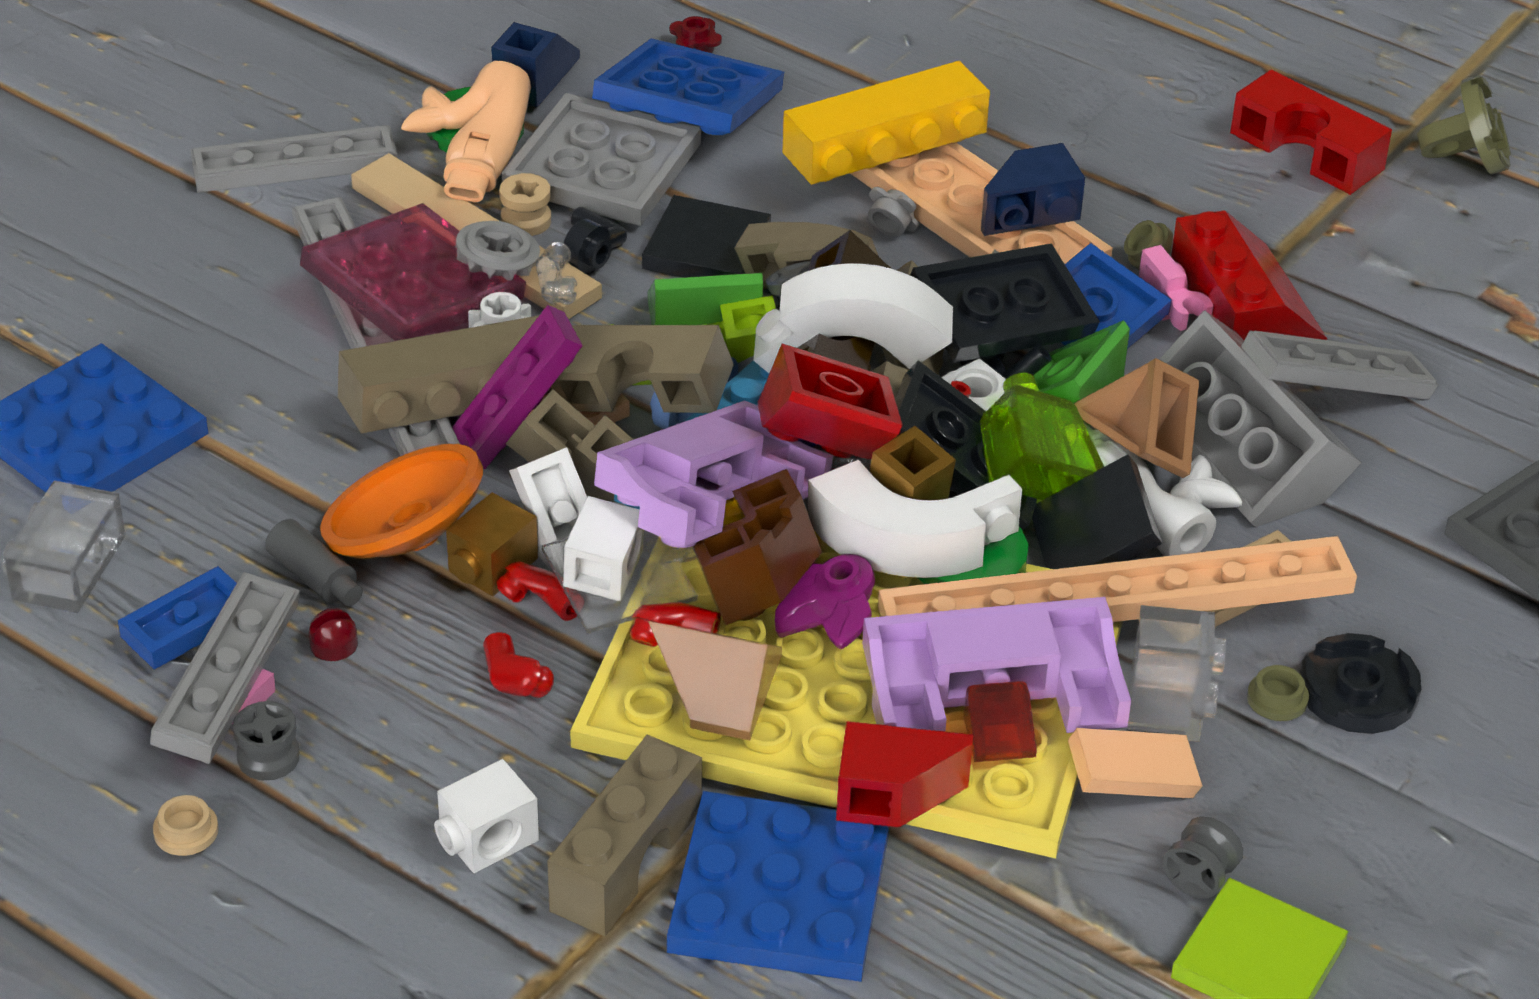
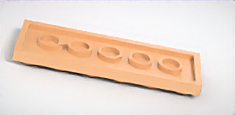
[850,142,1113,264]

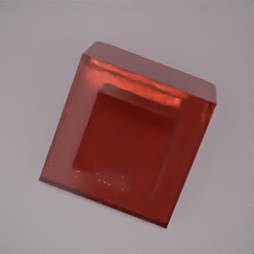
[963,681,1037,762]

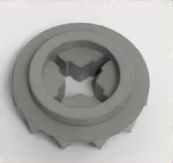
[455,221,540,281]

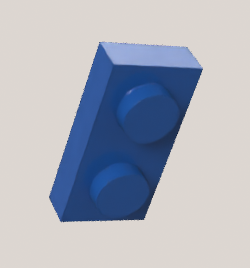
[118,566,237,670]

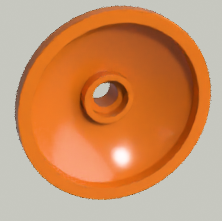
[320,444,483,558]

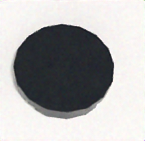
[1299,633,1422,734]

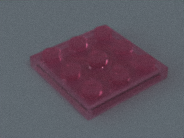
[300,203,526,341]

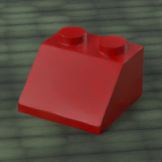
[758,343,902,460]

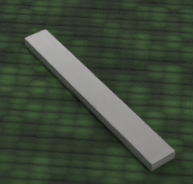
[292,197,460,456]

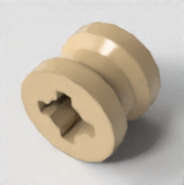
[499,173,551,236]

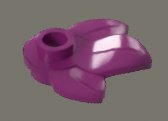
[775,554,875,649]

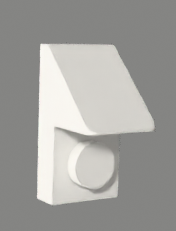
[509,447,587,576]

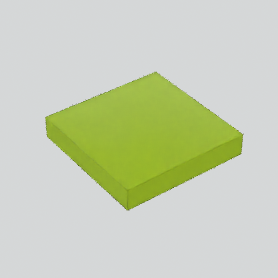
[1171,877,1349,999]

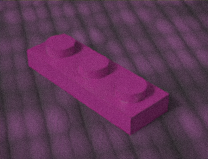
[452,305,583,469]

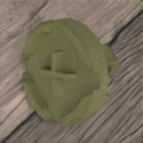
[1417,75,1511,175]

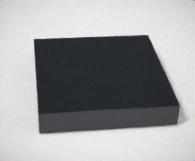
[642,195,771,278]
[1032,454,1163,569]

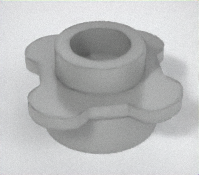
[868,187,919,236]

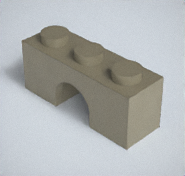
[551,325,734,413]
[547,734,702,936]

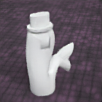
[1051,422,1242,556]

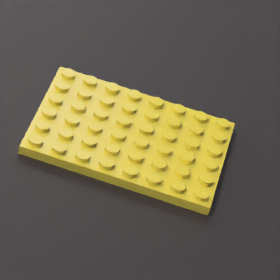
[570,531,1123,859]

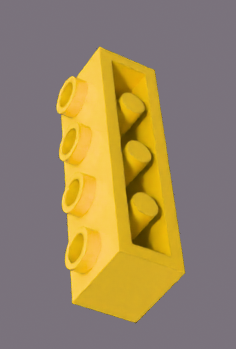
[782,60,990,185]

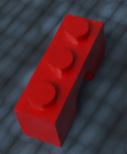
[1230,69,1392,195]

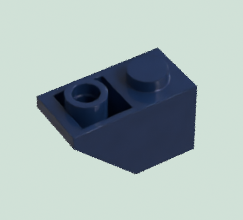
[491,22,580,108]
[981,143,1085,236]

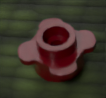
[669,16,722,53]

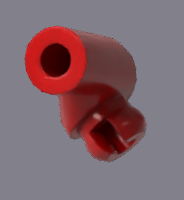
[496,561,584,621]
[630,602,721,647]
[483,632,554,698]

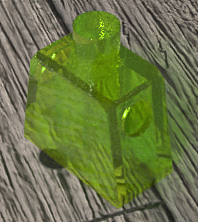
[980,373,1104,500]

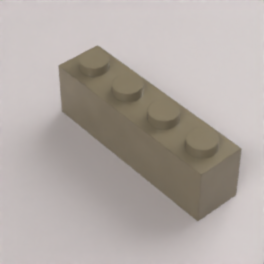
[337,315,553,434]

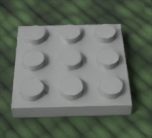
[501,93,701,226]

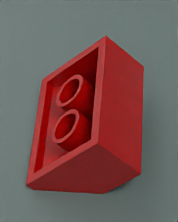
[1171,210,1327,340]

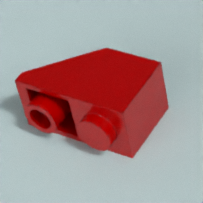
[836,721,974,827]

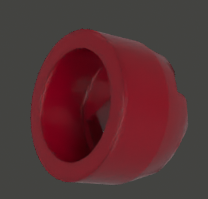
[309,608,358,661]

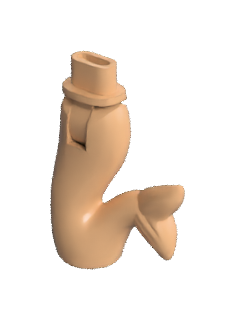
[401,61,531,202]

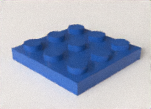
[592,38,784,135]
[0,343,209,515]
[667,791,890,982]

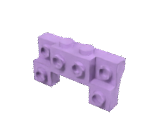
[594,401,833,548]
[862,597,1131,733]

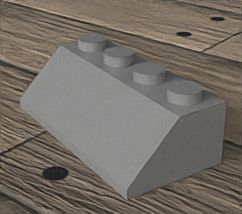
[1159,310,1362,527]

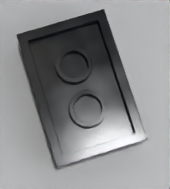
[910,243,1100,363]
[895,360,1050,531]

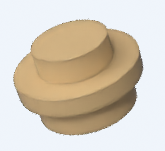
[153,795,219,856]

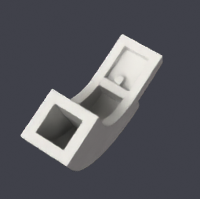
[753,264,953,373]
[808,460,1022,578]

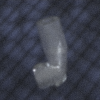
[536,242,578,306]

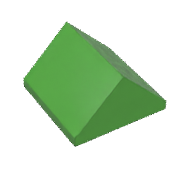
[647,273,763,325]
[1018,320,1130,439]

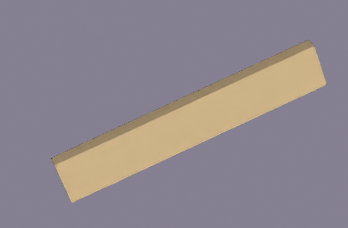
[351,153,602,319]

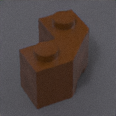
[692,469,822,626]

